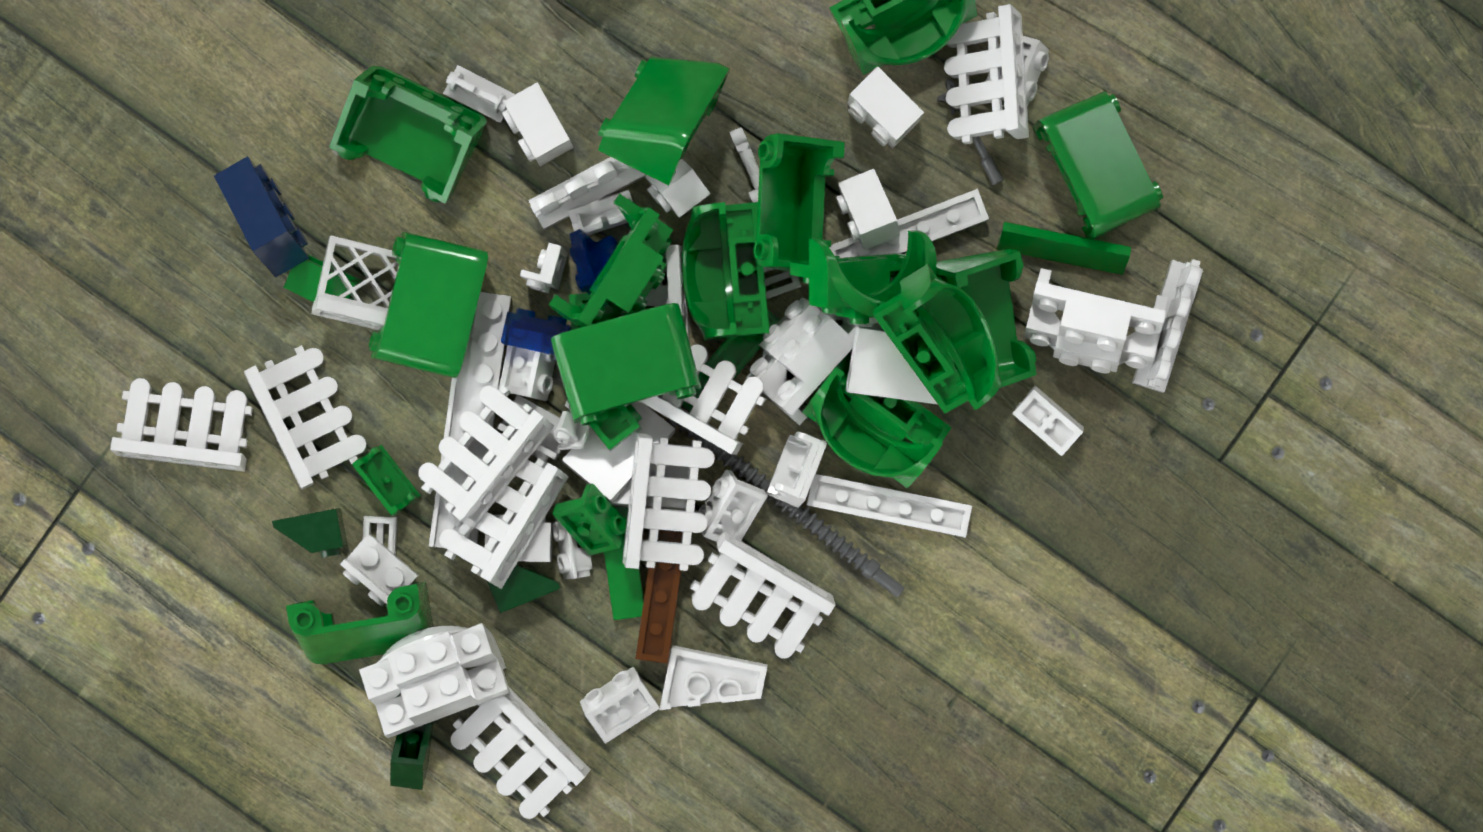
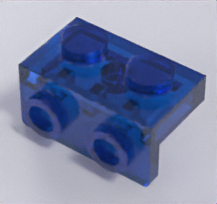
[569,229,617,295]
[501,308,571,356]

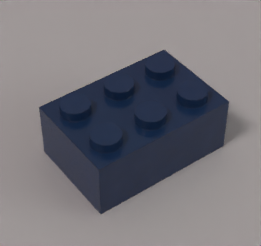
[214,156,309,278]

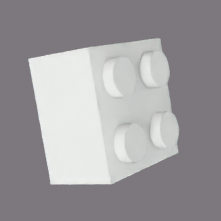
[847,66,924,149]
[502,82,573,166]

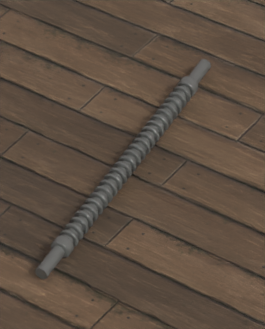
[667,408,905,598]

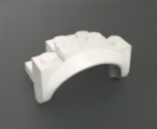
[1024,268,1168,373]
[746,297,883,425]
[359,623,510,738]

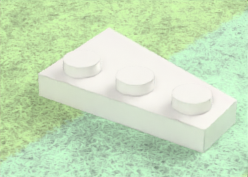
[659,645,768,710]

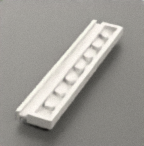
[429,292,512,549]

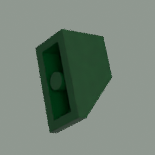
[272,508,348,558]
[487,564,563,613]
[390,721,434,790]

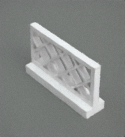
[311,235,399,330]

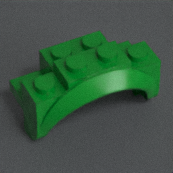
[829,0,978,75]
[548,193,673,328]
[682,202,769,341]
[790,230,937,324]
[873,264,1001,414]
[802,353,952,488]

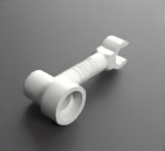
[729,127,759,203]

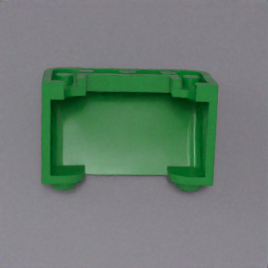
[598,56,730,186]
[329,66,487,204]
[1032,91,1163,239]
[753,133,845,272]
[368,232,488,378]
[936,249,1037,388]
[551,303,701,426]
[286,581,434,664]

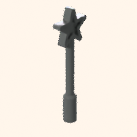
[937,79,1004,186]

